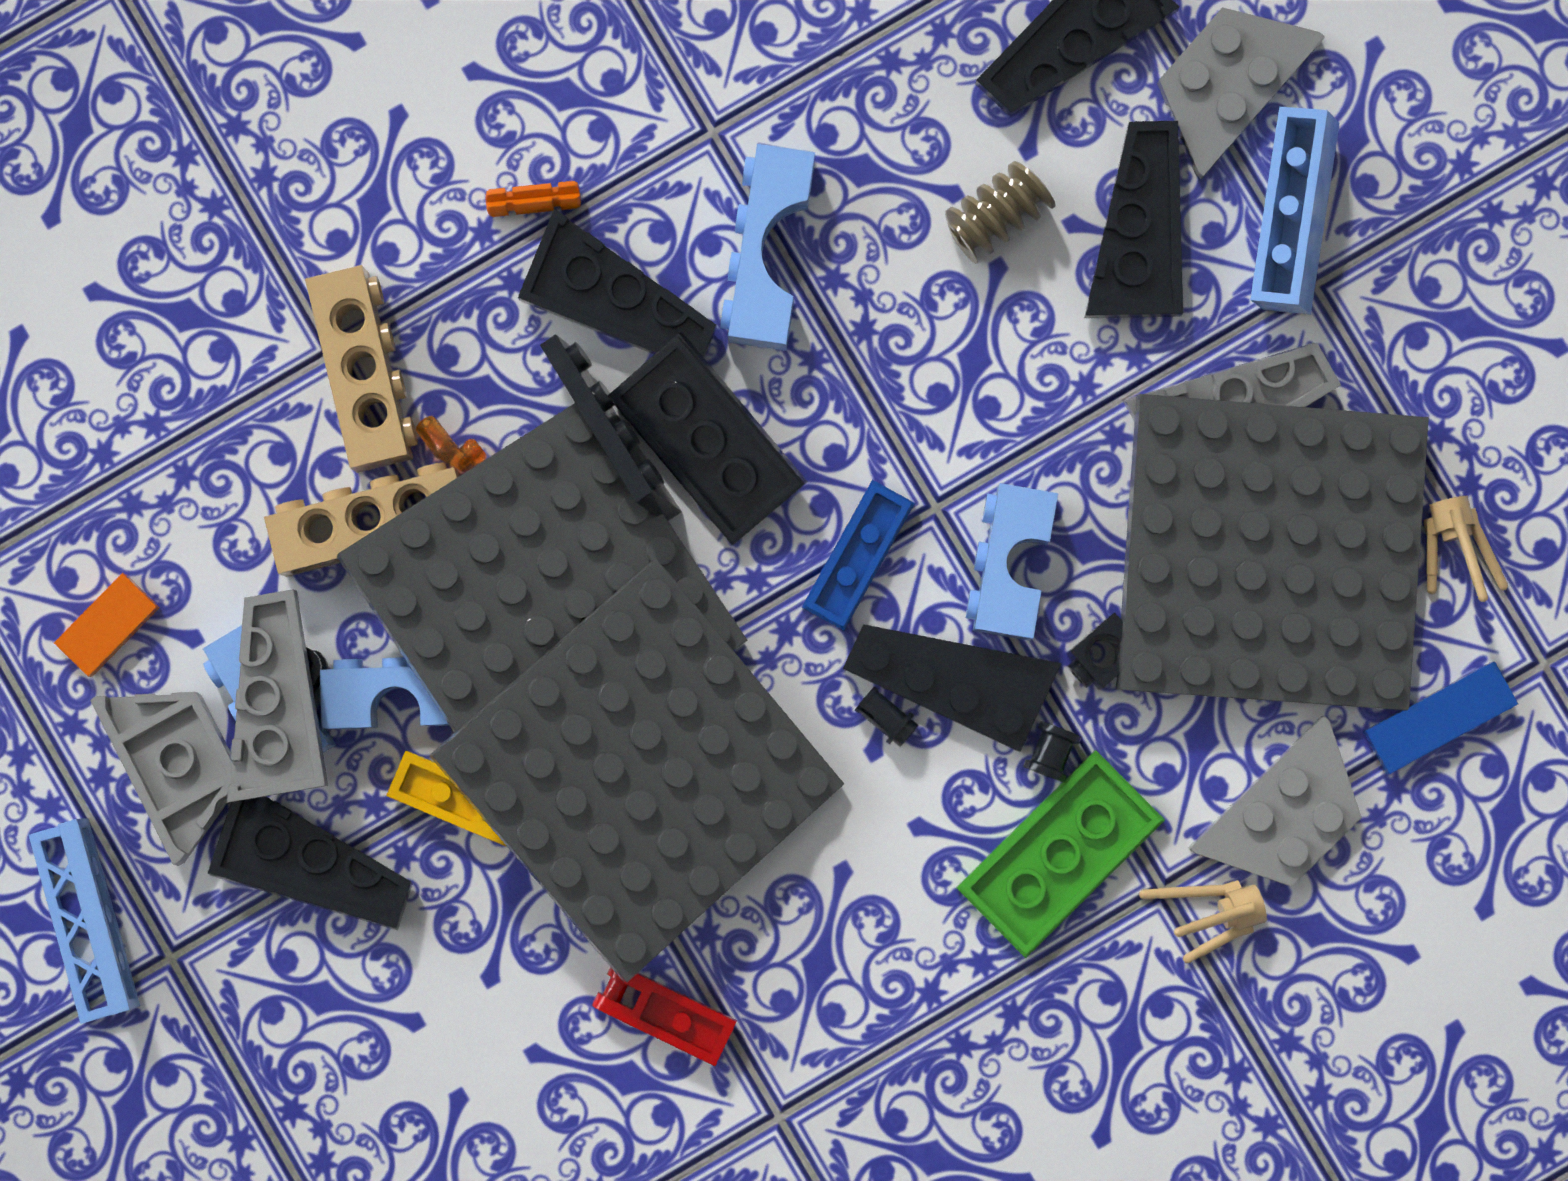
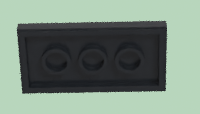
[610,332,808,545]

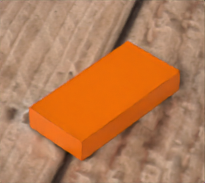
[54,573,160,677]

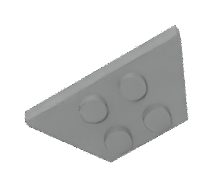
[1157,7,1325,179]
[90,692,232,866]
[1188,716,1362,887]

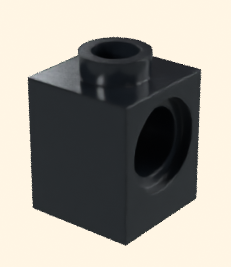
[1067,612,1123,690]

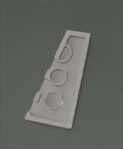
[1122,343,1341,422]
[227,589,328,803]

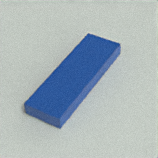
[802,480,915,631]
[1363,661,1518,774]

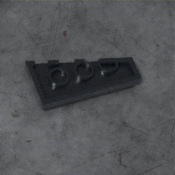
[975,0,1180,117]
[1084,121,1183,318]
[518,208,717,358]
[540,334,682,521]
[843,624,1062,752]
[208,797,413,931]

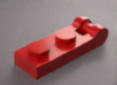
[592,967,737,1066]

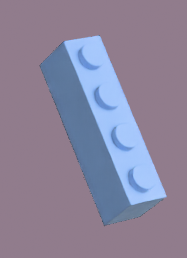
[1250,106,1340,315]

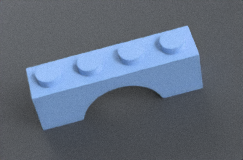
[720,144,815,351]

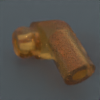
[416,416,486,472]

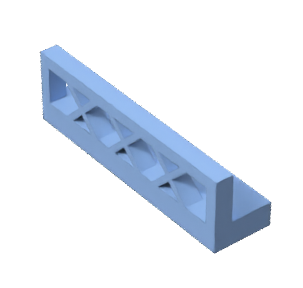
[29,818,140,1024]

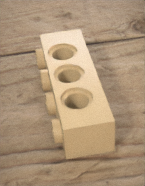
[305,265,418,473]
[264,462,461,577]

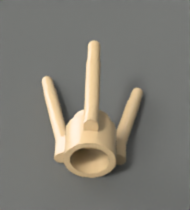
[1423,496,1508,602]
[1139,880,1267,963]

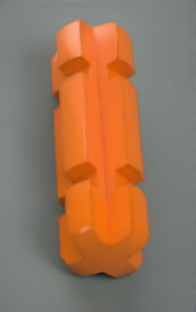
[485,181,581,217]

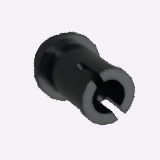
[854,687,919,747]

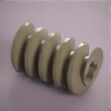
[945,161,1056,264]

